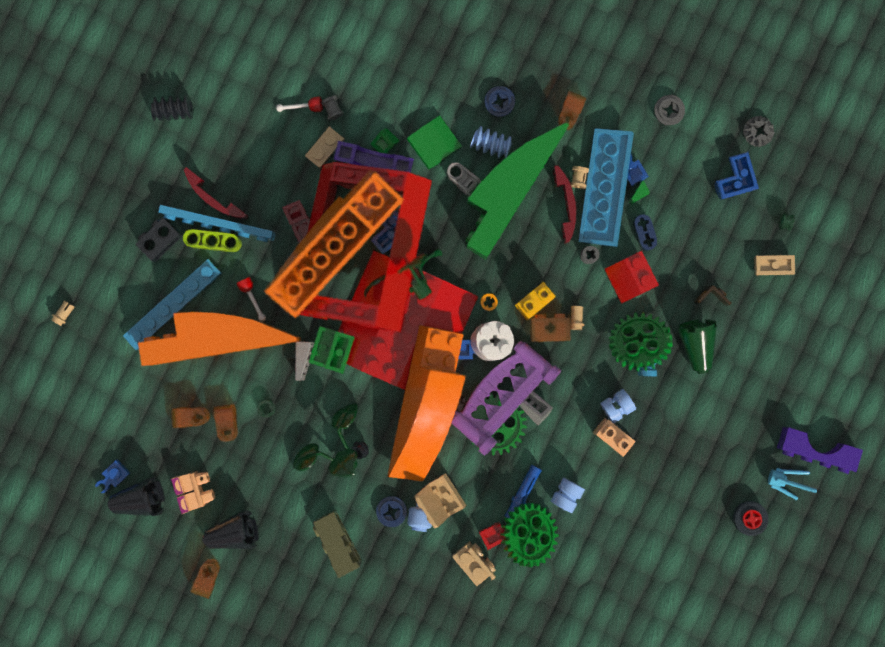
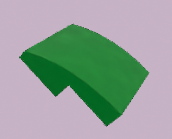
[407,116,462,170]
[309,326,355,374]

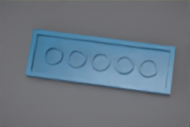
[578,128,634,247]

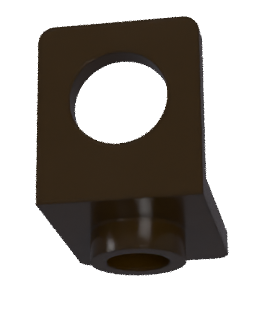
[694,285,731,306]

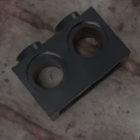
[135,218,183,262]

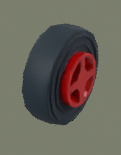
[733,501,768,536]

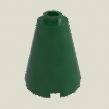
[677,319,717,374]

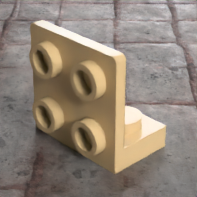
[452,541,496,586]

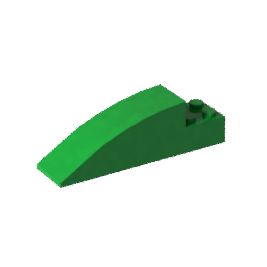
[465,122,569,260]

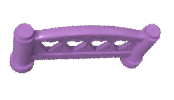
[451,341,561,456]

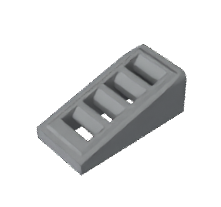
[295,342,315,381]
[520,391,553,425]

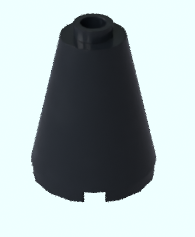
[108,477,165,516]
[202,510,259,549]

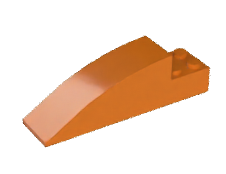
[265,170,403,318]
[138,312,301,366]
[387,325,465,481]

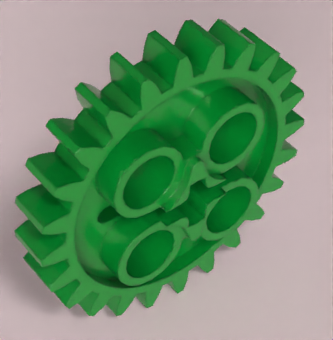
[609,312,672,372]
[471,393,527,456]
[500,503,559,567]

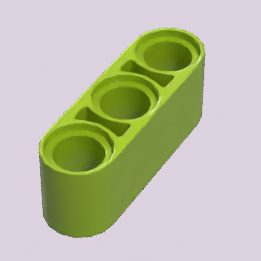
[183,229,242,252]

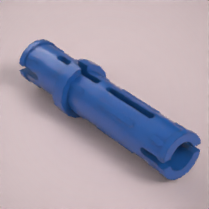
[504,465,542,518]

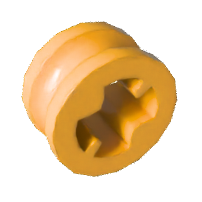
[480,293,498,311]

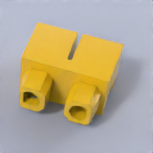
[515,282,556,320]

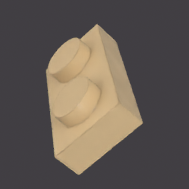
[305,127,344,169]
[754,255,795,275]

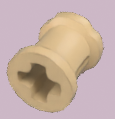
[570,166,589,189]

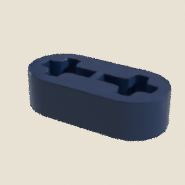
[633,214,657,251]

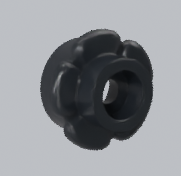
[351,441,369,459]

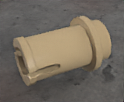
[51,300,75,326]
[569,306,584,330]

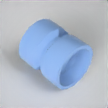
[600,389,636,424]
[551,477,585,513]

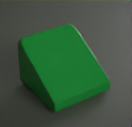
[370,128,399,154]
[629,180,650,204]

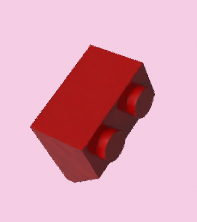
[604,251,659,303]

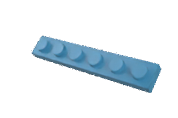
[158,205,275,243]
[123,259,222,350]

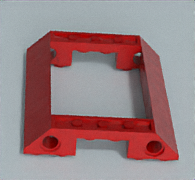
[298,162,432,333]

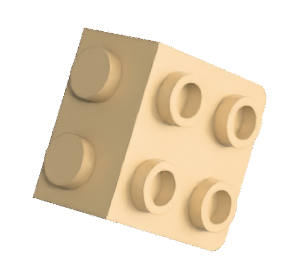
[415,473,466,528]

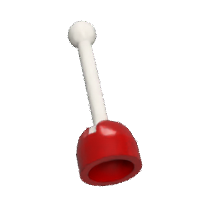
[276,96,323,112]
[236,277,266,321]

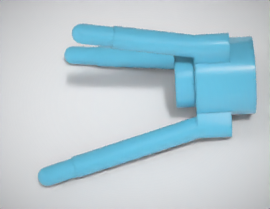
[768,468,817,500]

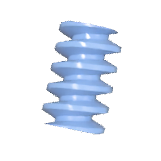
[470,126,512,159]

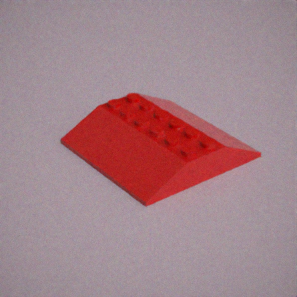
[338,251,478,390]

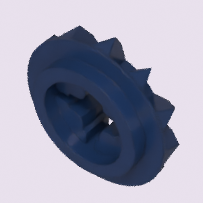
[485,86,515,117]
[376,496,407,527]

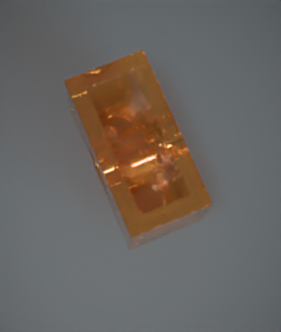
[530,314,571,342]

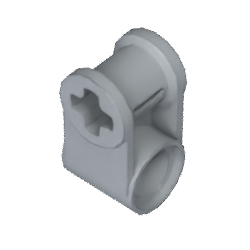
[446,162,482,197]

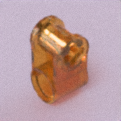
[558,91,587,130]
[214,404,238,442]
[171,407,210,428]
[191,559,220,599]

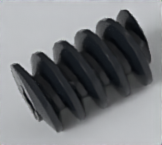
[151,95,194,121]

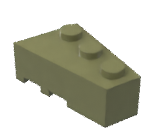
[313,510,362,578]

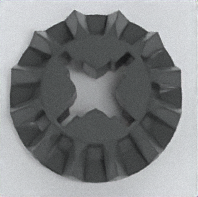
[654,95,685,126]
[743,116,775,147]

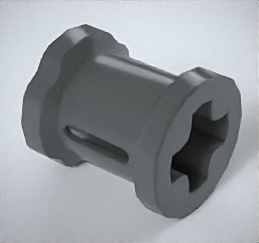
[321,96,344,121]
[580,246,599,264]

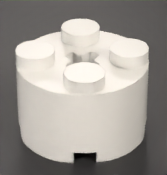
[471,321,514,361]

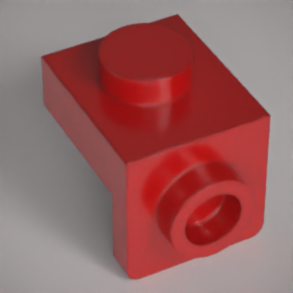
[479,521,505,550]

